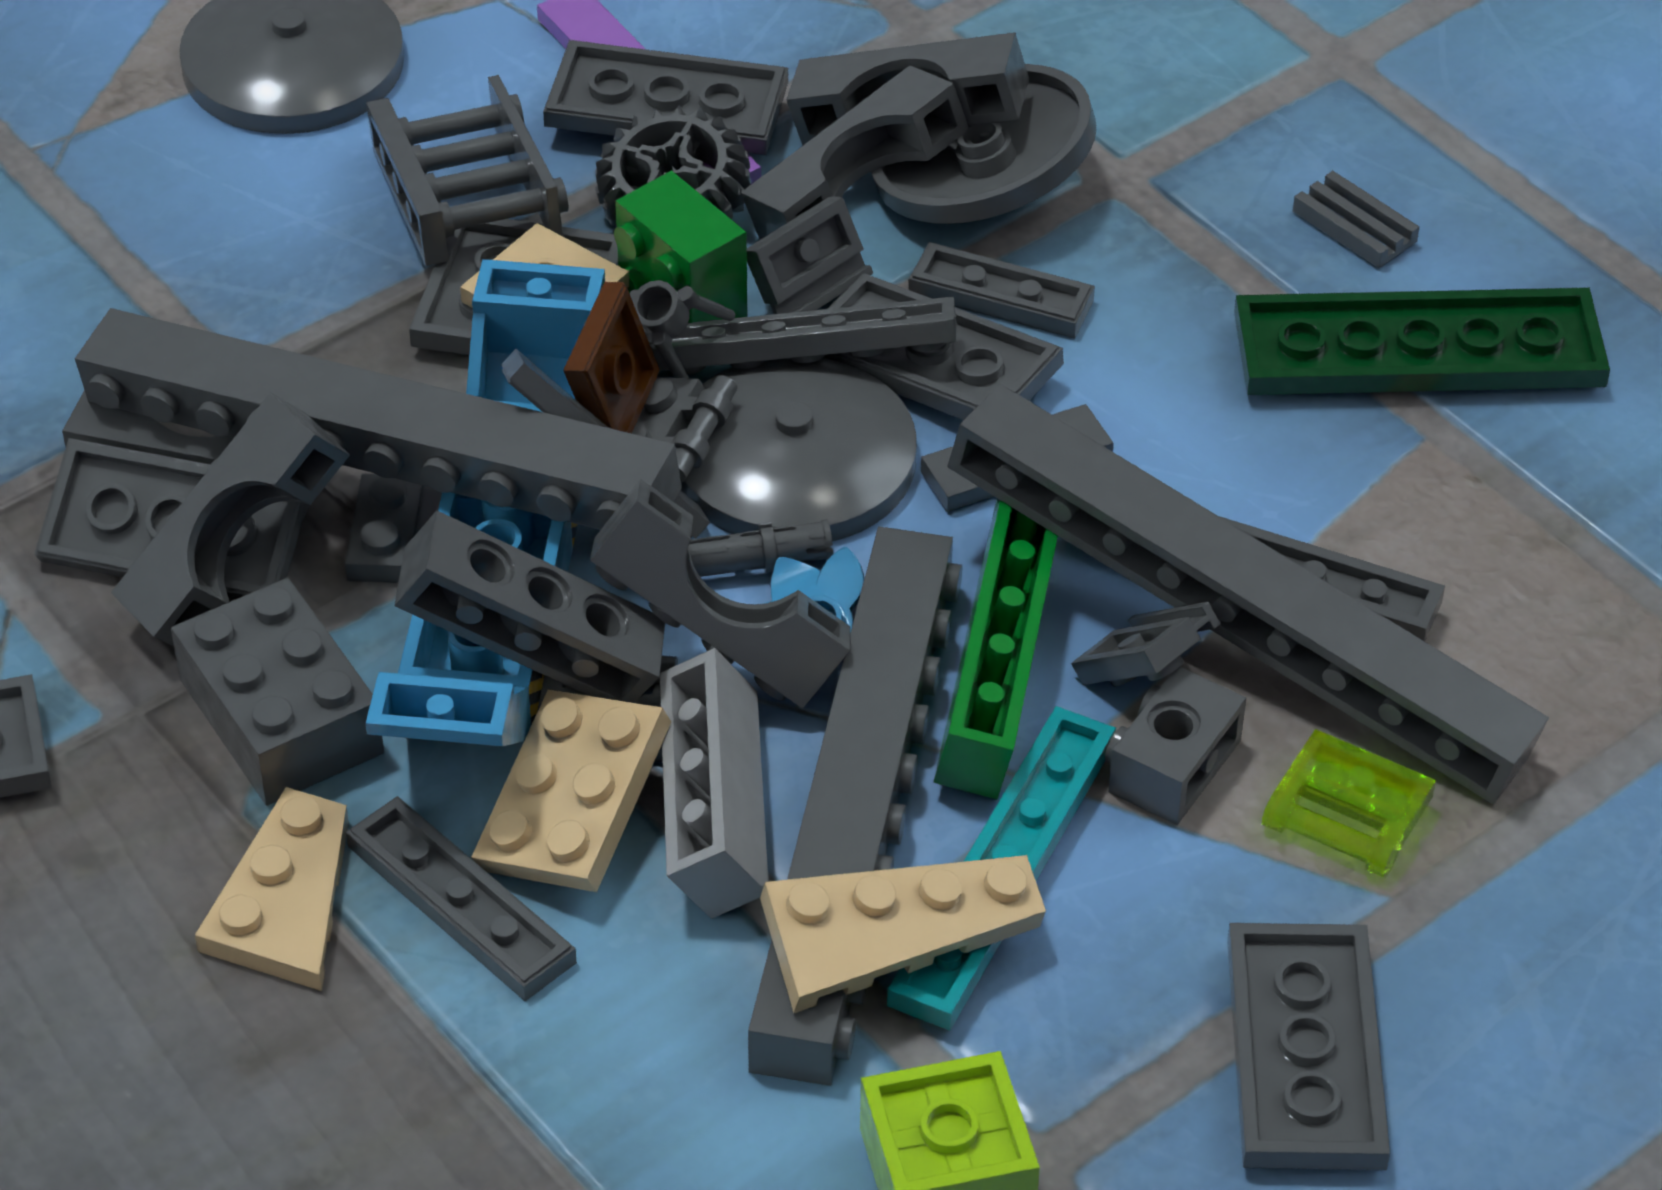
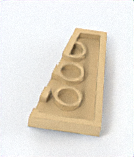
[760,855,1046,1013]

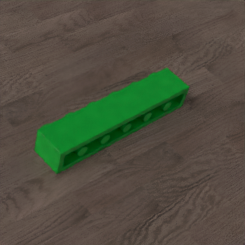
[933,498,1058,799]

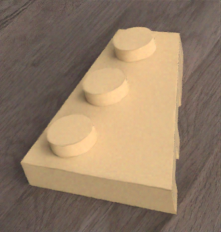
[195,787,349,991]

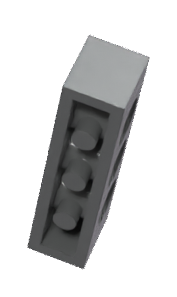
[394,510,665,703]

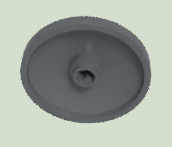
[180,0,404,134]
[871,64,1097,224]
[681,358,917,542]

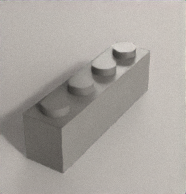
[660,648,768,919]

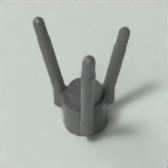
[630,280,735,378]

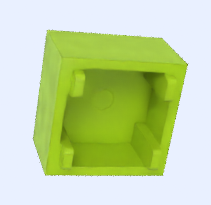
[860,1051,1040,1190]

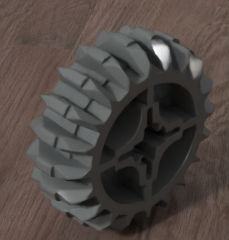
[595,105,751,226]

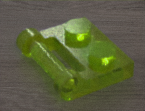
[1262,729,1436,878]

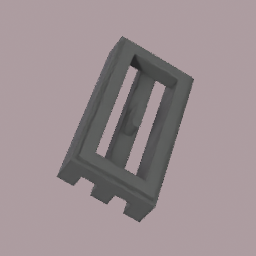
[1293,171,1420,268]

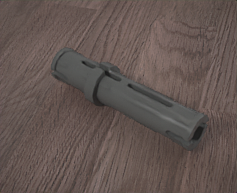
[689,519,833,577]

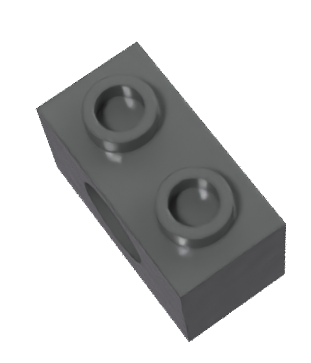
[1105,667,1246,825]

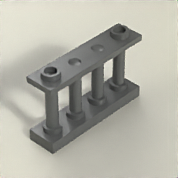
[366,75,569,266]

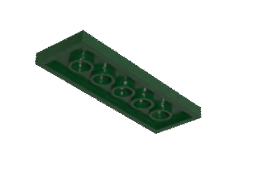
[1234,287,1610,395]

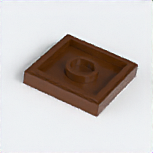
[563,282,660,434]

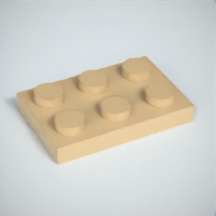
[471,690,671,892]

